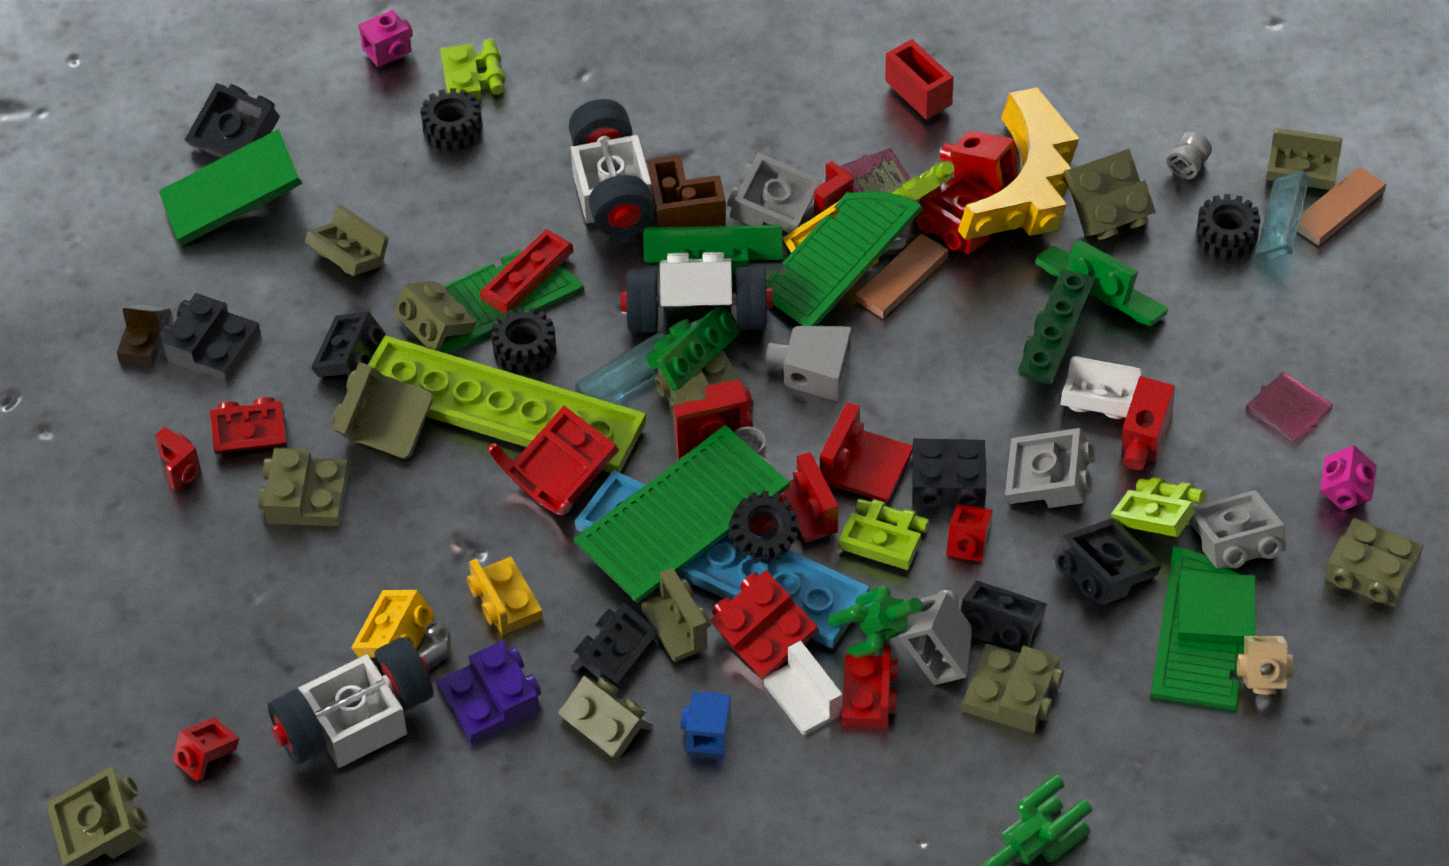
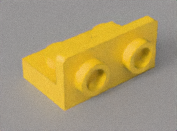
[466,557,543,636]
[351,590,435,658]

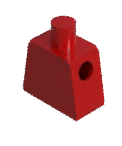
[939,130,1019,194]
[1121,376,1175,470]

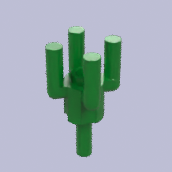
[828,586,923,658]
[981,774,1092,866]

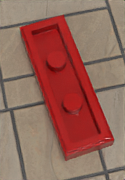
[480,229,574,315]

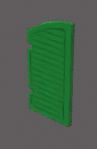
[766,191,923,326]
[440,250,584,354]
[1150,546,1244,711]

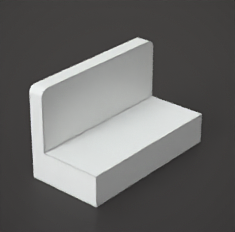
[764,641,842,735]

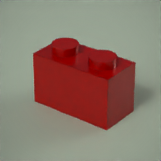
[885,39,954,120]

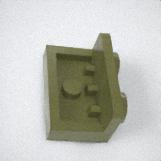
[1266,128,1342,190]
[305,205,389,276]
[394,281,477,351]
[642,567,711,661]
[558,676,653,759]

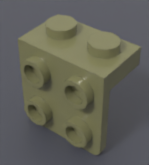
[332,362,434,459]

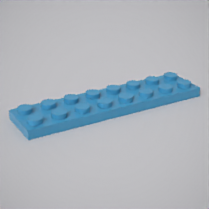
[575,470,869,649]

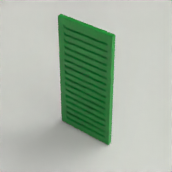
[573,425,790,603]

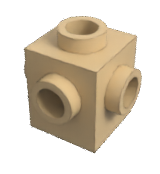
[1237,636,1294,695]

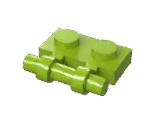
[440,39,506,100]
[892,161,954,202]
[1111,477,1207,537]
[838,498,929,570]

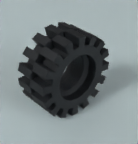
[420,88,483,150]
[1196,194,1261,259]
[491,307,557,374]
[728,491,799,564]

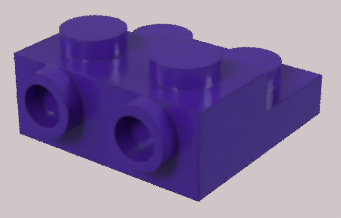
[436,640,542,744]

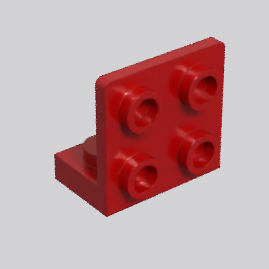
[820,402,913,503]

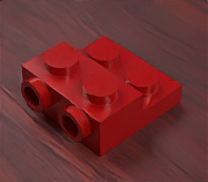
[915,173,995,254]
[673,379,753,460]
[710,570,820,681]

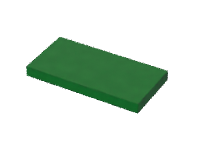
[159,129,303,246]

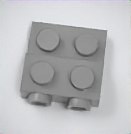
[727,153,821,233]
[1005,428,1095,508]
[1189,490,1286,569]

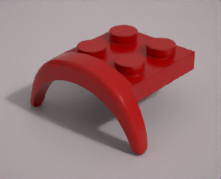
[488,405,619,516]

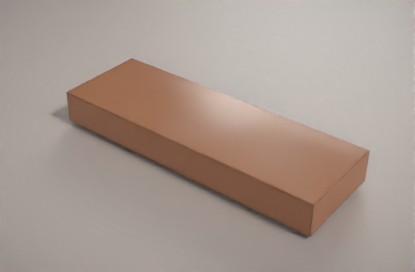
[1292,166,1386,246]
[856,233,949,319]

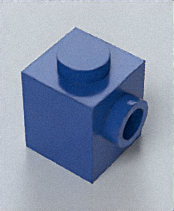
[681,691,731,755]

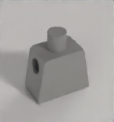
[766,326,851,401]
[899,590,972,685]

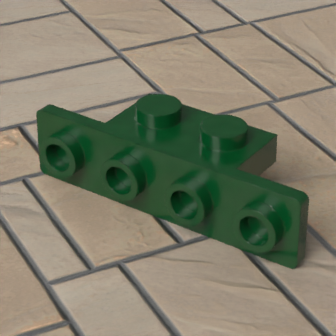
[1018,269,1095,384]

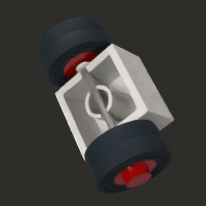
[569,99,654,237]
[621,252,773,333]
[268,637,434,768]

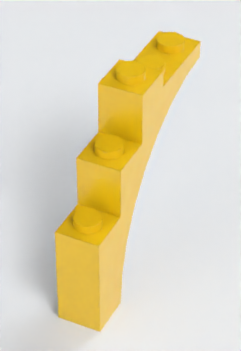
[958,87,1079,240]

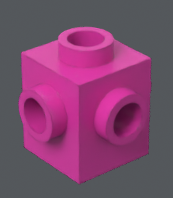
[359,9,413,67]
[1320,445,1377,511]

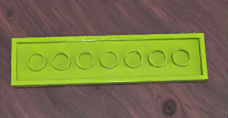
[368,335,647,473]

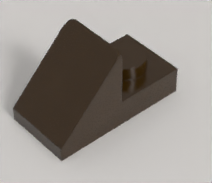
[117,304,171,366]

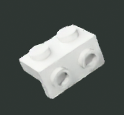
[1060,356,1142,419]

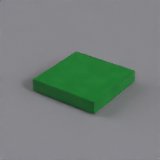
[1178,571,1255,644]

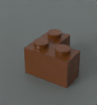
[647,155,726,228]

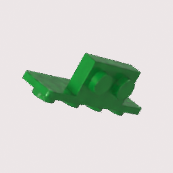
[643,225,782,277]
[1035,240,1169,326]
[645,305,739,391]

